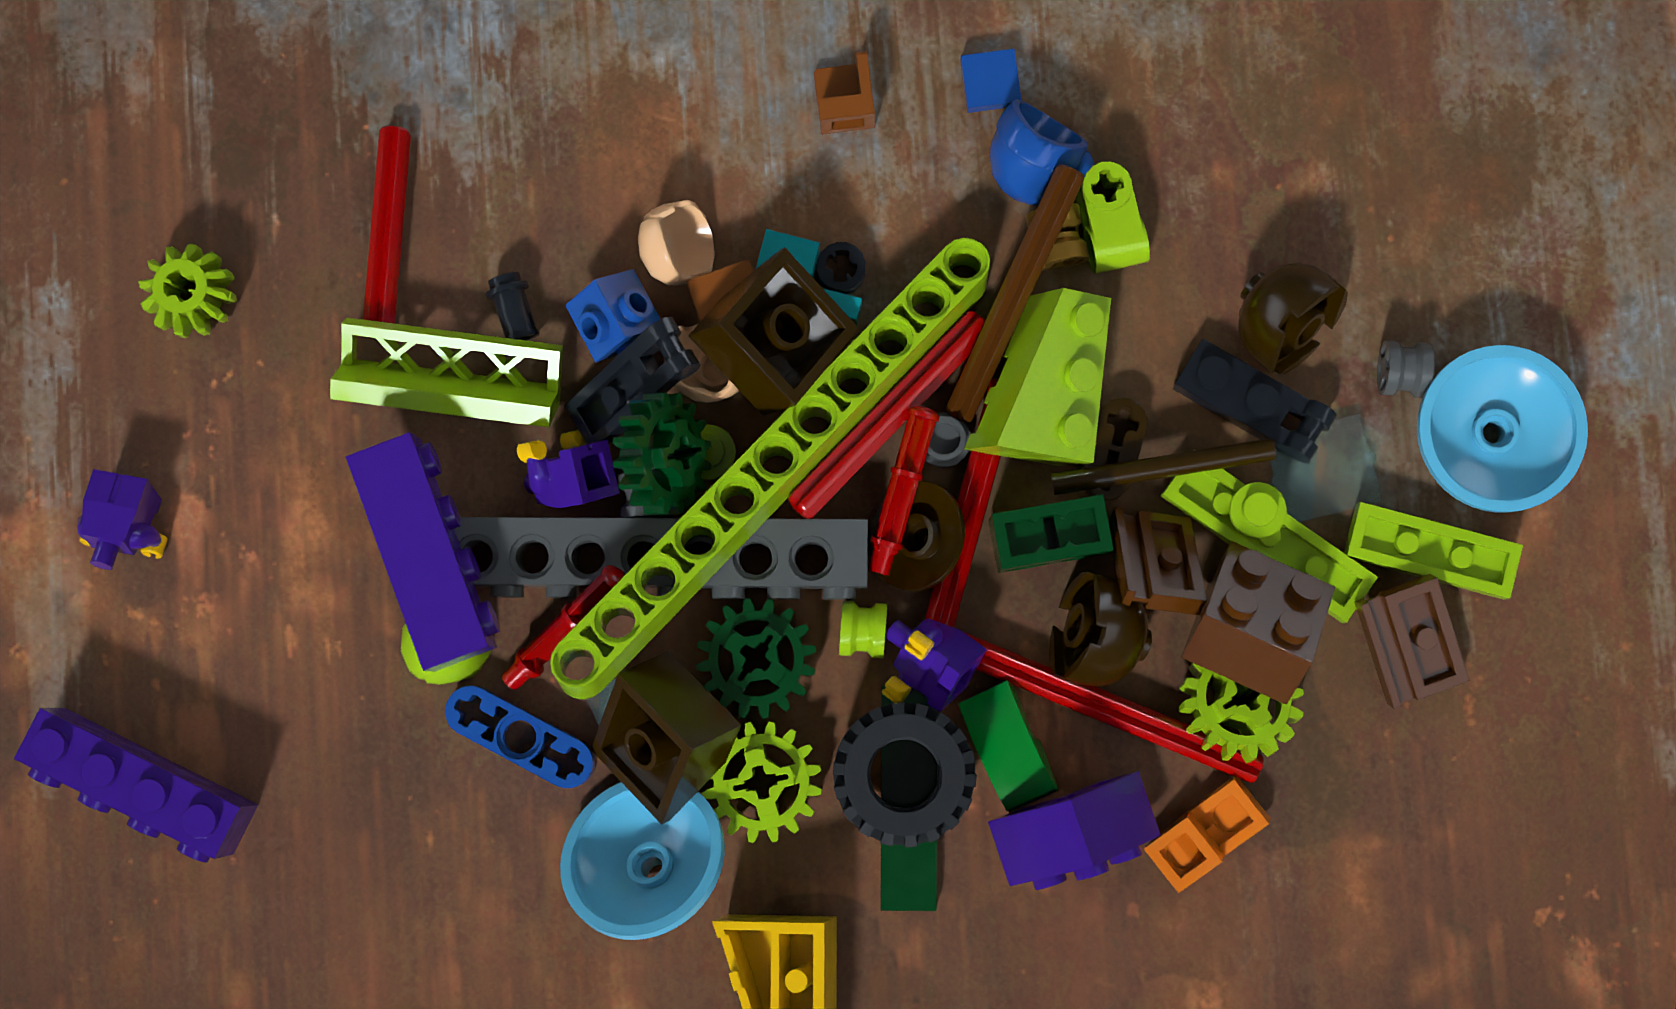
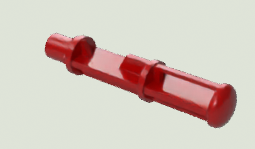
[868,406,940,576]
[502,565,626,690]

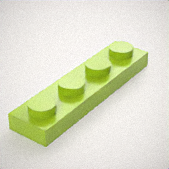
[1160,449,1378,623]

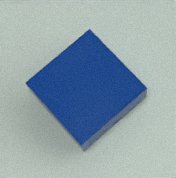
[960,49,1022,113]

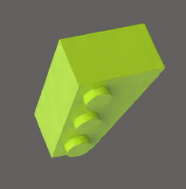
[964,288,1111,466]

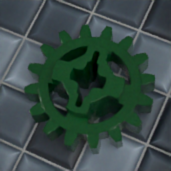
[613,392,712,515]
[696,598,817,719]

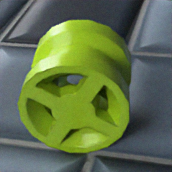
[839,601,887,659]

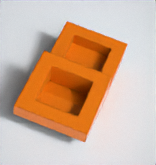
[1144,776,1271,893]

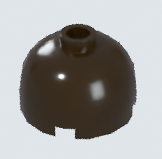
[1238,263,1348,375]
[1049,572,1152,686]

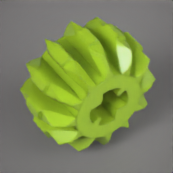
[138,244,237,338]

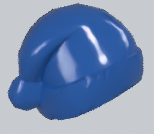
[989,99,1094,206]

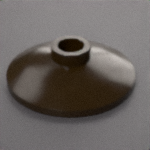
[869,481,965,591]

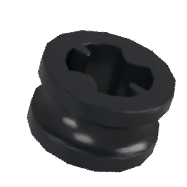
[817,242,866,294]

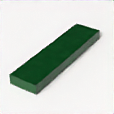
[880,686,937,911]

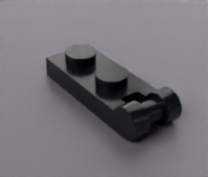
[565,317,701,445]
[1173,338,1337,464]

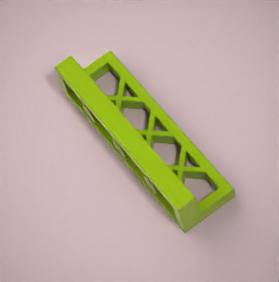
[330,317,563,427]

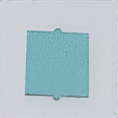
[1271,414,1383,522]

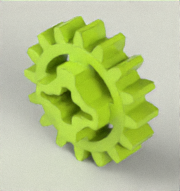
[1179,663,1304,763]
[702,721,822,843]

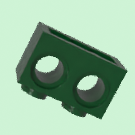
[988,494,1114,574]

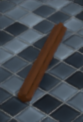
[946,164,1084,423]

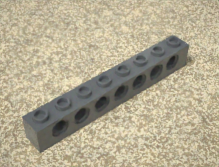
[454,517,868,600]

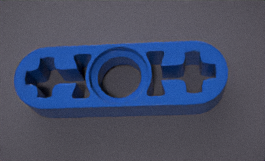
[445,686,596,788]

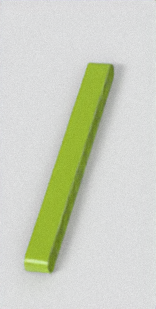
[550,238,990,700]

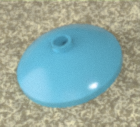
[1417,345,1588,513]
[560,782,725,940]

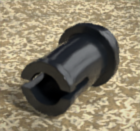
[486,272,539,341]

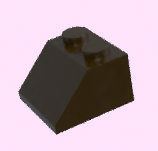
[688,247,859,416]
[591,651,741,825]

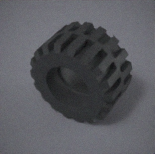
[833,702,977,848]

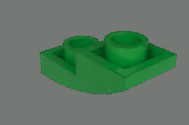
[958,681,1059,813]

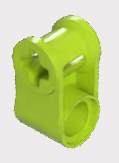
[1076,162,1150,274]

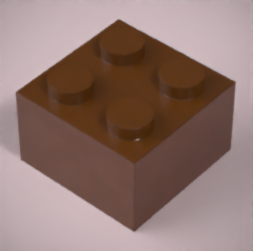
[1181,541,1335,705]

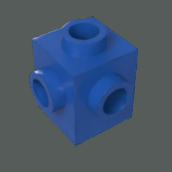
[565,269,660,363]

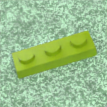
[1344,502,1523,600]

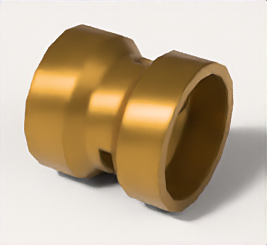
[1025,203,1090,271]

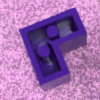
[988,771,1161,890]

